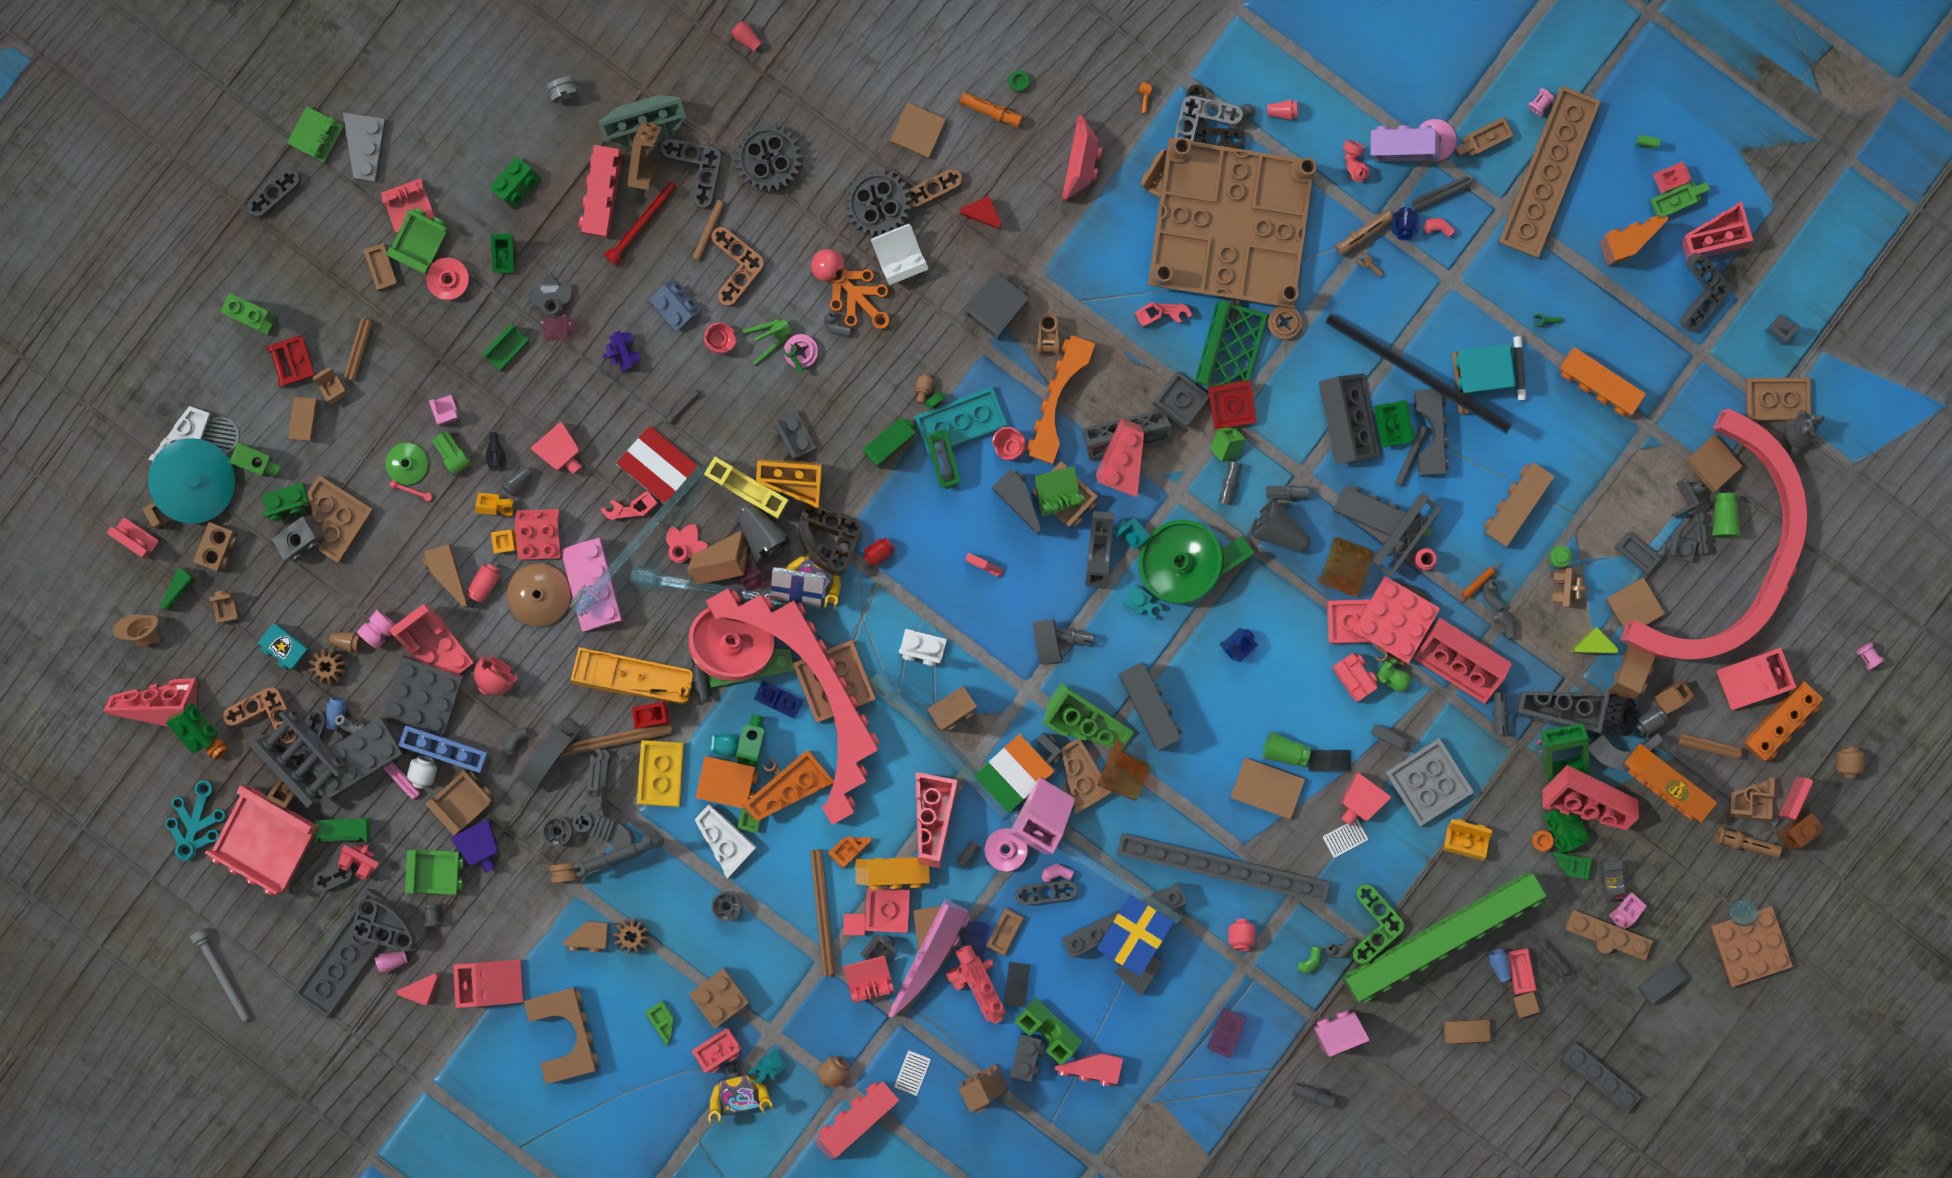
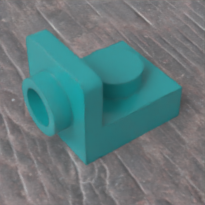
[1112,517,1150,550]

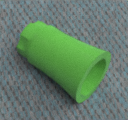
[1711,493,1742,539]
[1262,730,1311,767]

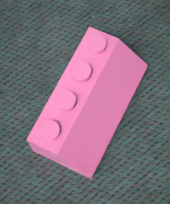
[561,538,624,632]

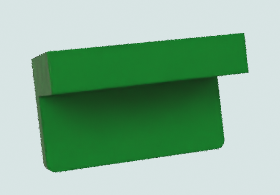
[482,324,529,372]
[1222,536,1255,575]

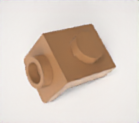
[313,367,348,405]
[209,590,239,623]

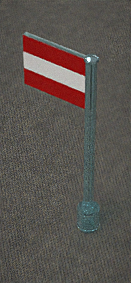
[569,426,707,617]

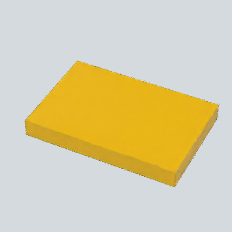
[637,740,684,807]

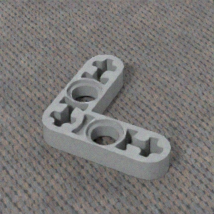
[1174,96,1243,141]

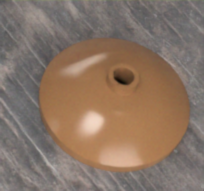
[507,563,571,627]

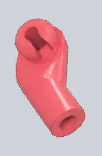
[1423,218,1456,238]

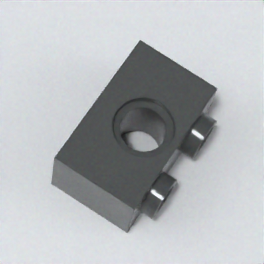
[271,516,325,562]

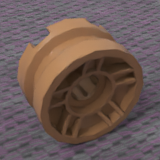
[549,862,580,883]

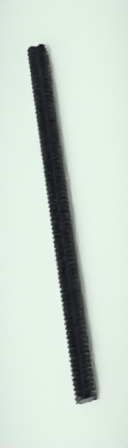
[1325,312,1513,434]

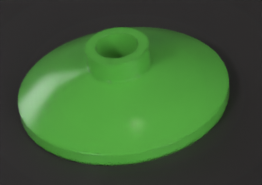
[386,443,428,485]

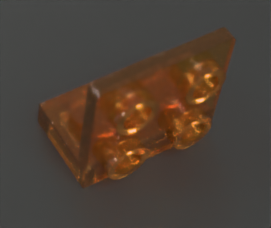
[1097,739,1150,801]

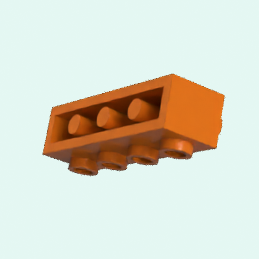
[1557,347,1646,417]
[1742,681,1823,761]

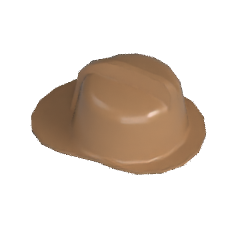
[113,614,160,647]

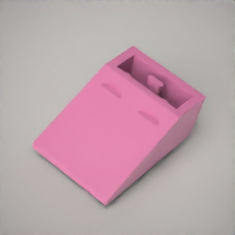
[1009,777,1075,854]

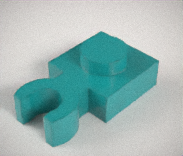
[1123,585,1163,620]
[748,1049,787,1084]

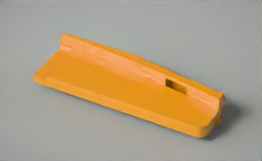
[571,647,693,704]

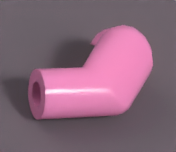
[1042,864,1074,883]

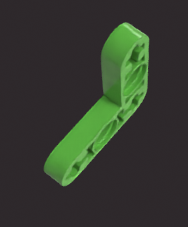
[1352,884,1404,964]

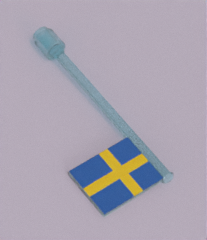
[1009,809,1182,977]

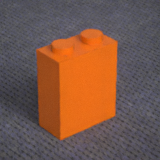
[695,756,759,809]

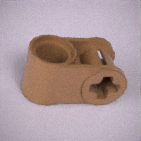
[1037,313,1059,355]

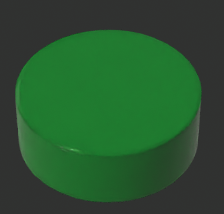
[1009,70,1030,93]
[925,392,946,410]

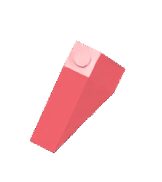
[104,678,197,727]

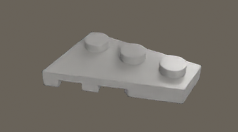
[343,113,386,182]

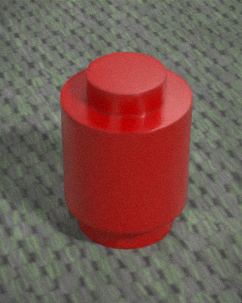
[863,537,895,567]

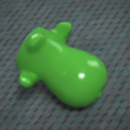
[1376,659,1411,693]

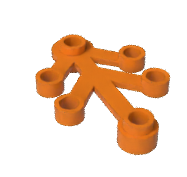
[828,267,889,329]

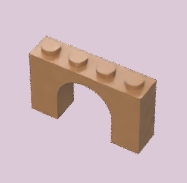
[524,986,600,1084]

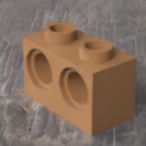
[193,522,238,572]

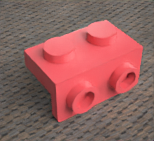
[692,1027,742,1074]

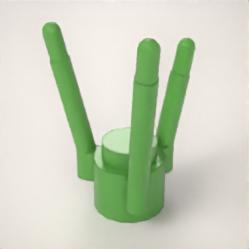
[742,319,792,365]

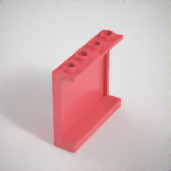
[205,785,319,896]

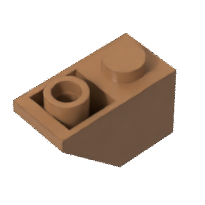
[563,920,610,952]

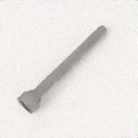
[189,928,249,1022]

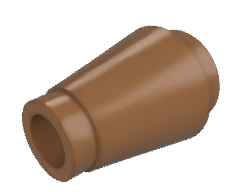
[329,632,363,653]

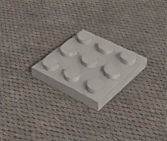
[1385,738,1474,826]

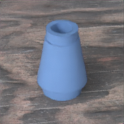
[325,697,348,730]
[1488,948,1512,982]

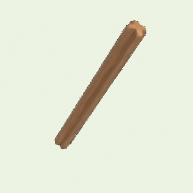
[560,723,673,757]
[810,849,835,976]

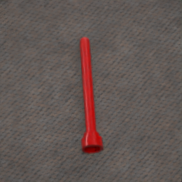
[604,182,676,267]

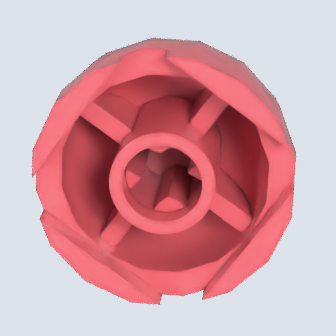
[474,655,518,695]

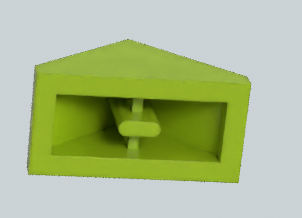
[1572,627,1618,654]

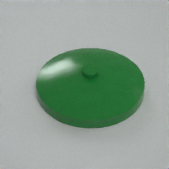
[1139,520,1224,605]

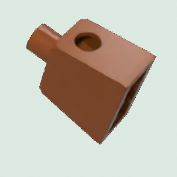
[1776,809,1825,850]

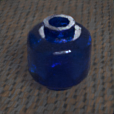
[1391,207,1419,241]

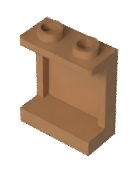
[627,122,662,190]
[1031,461,1098,528]
[425,769,495,836]

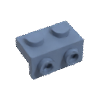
[649,280,701,332]

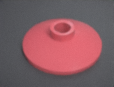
[426,258,469,300]

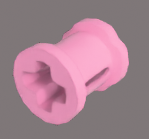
[1527,88,1556,117]
[1856,642,1884,670]

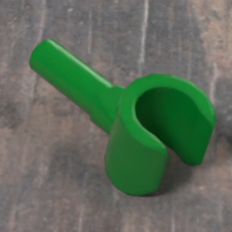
[1533,313,1562,327]
[783,344,804,373]

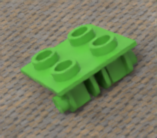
[287,106,344,163]
[1034,466,1084,517]

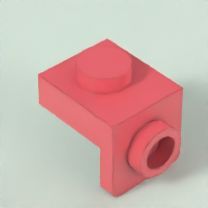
[1653,161,1692,194]

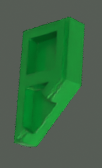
[1552,851,1592,880]

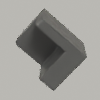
[1765,314,1800,344]

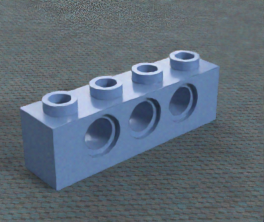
[399,726,490,773]

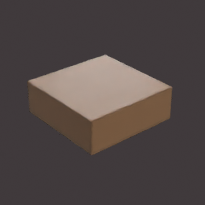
[1512,991,1540,1018]

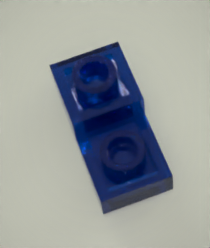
[753,680,804,719]

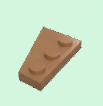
[1061,738,1112,814]

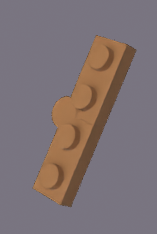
[1564,909,1653,961]

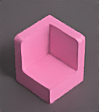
[429,395,460,426]

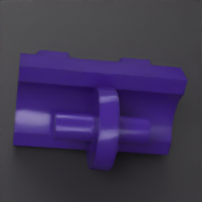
[603,331,641,373]

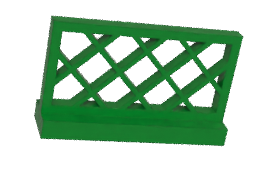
[1194,300,1267,387]

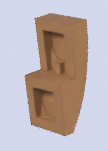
[1444,1019,1491,1043]

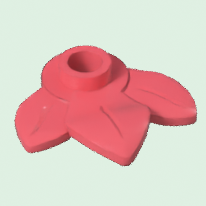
[666,524,708,563]

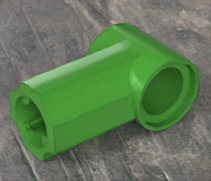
[432,431,471,476]

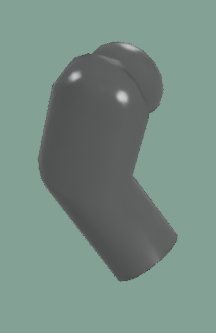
[1228,104,1256,130]

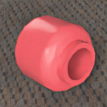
[1228,919,1256,951]

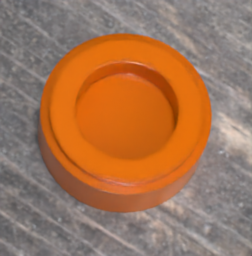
[1532,830,1554,852]

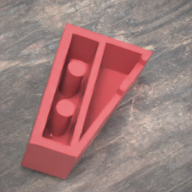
[1095,418,1144,497]

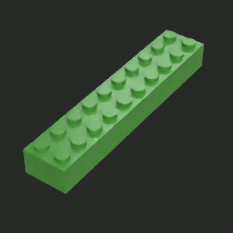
[1342,872,1546,1003]

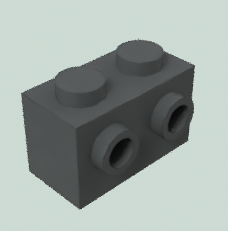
[1010,1033,1044,1082]

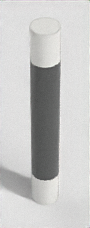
[1513,336,1526,401]

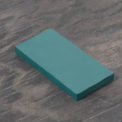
[914,386,1008,456]

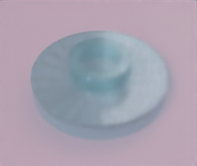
[1729,900,1758,926]

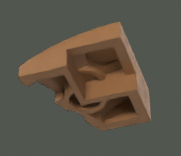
[1728,777,1775,822]

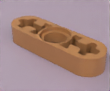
[907,169,962,208]

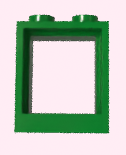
[1541,723,1590,781]

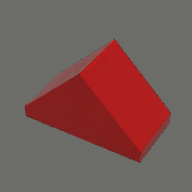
[960,196,1001,230]

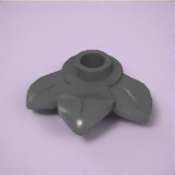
[530,275,572,317]

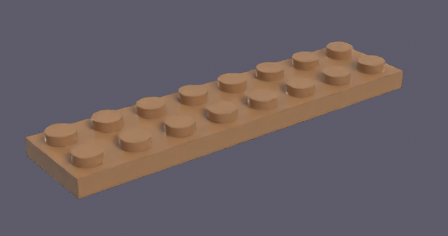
[1498,85,1601,258]

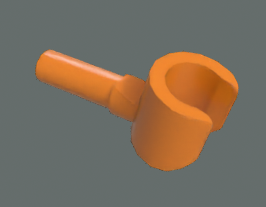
[1138,82,1152,113]

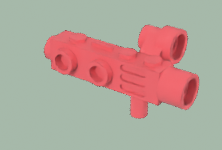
[945,945,1006,1024]

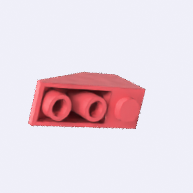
[1054,1052,1123,1087]

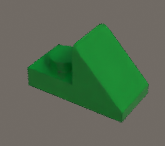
[491,233,516,273]

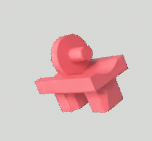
[338,842,379,881]

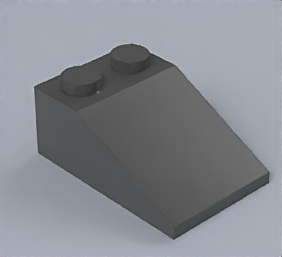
[992,469,1041,535]

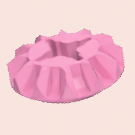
[784,334,818,368]

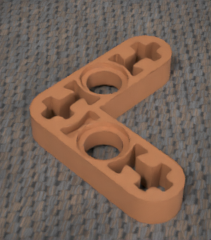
[712,227,764,307]
[223,687,298,745]

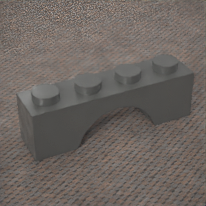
[1414,389,1449,476]

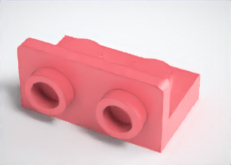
[107,518,159,559]

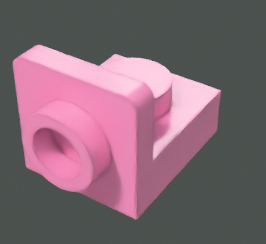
[1609,892,1647,929]

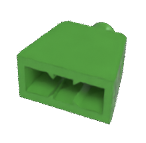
[229,443,281,477]

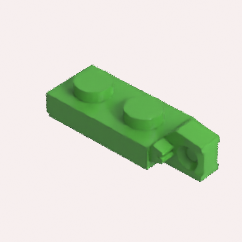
[1649,182,1710,218]

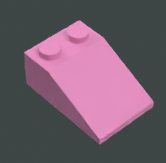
[1313,1010,1369,1057]

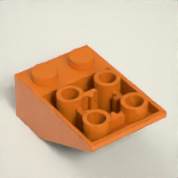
[1599,215,1668,266]

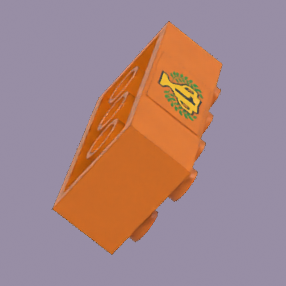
[1624,744,1717,823]

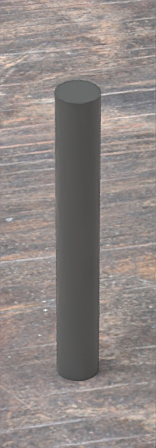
[1394,426,1428,487]

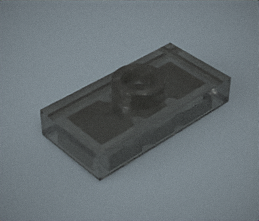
[1004,962,1030,1007]

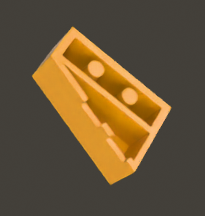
[756,459,823,508]
[855,857,930,889]

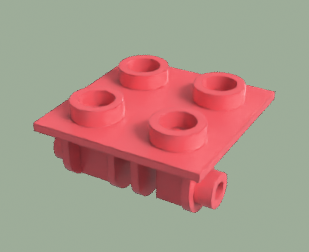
[381,178,435,233]
[843,956,894,1003]

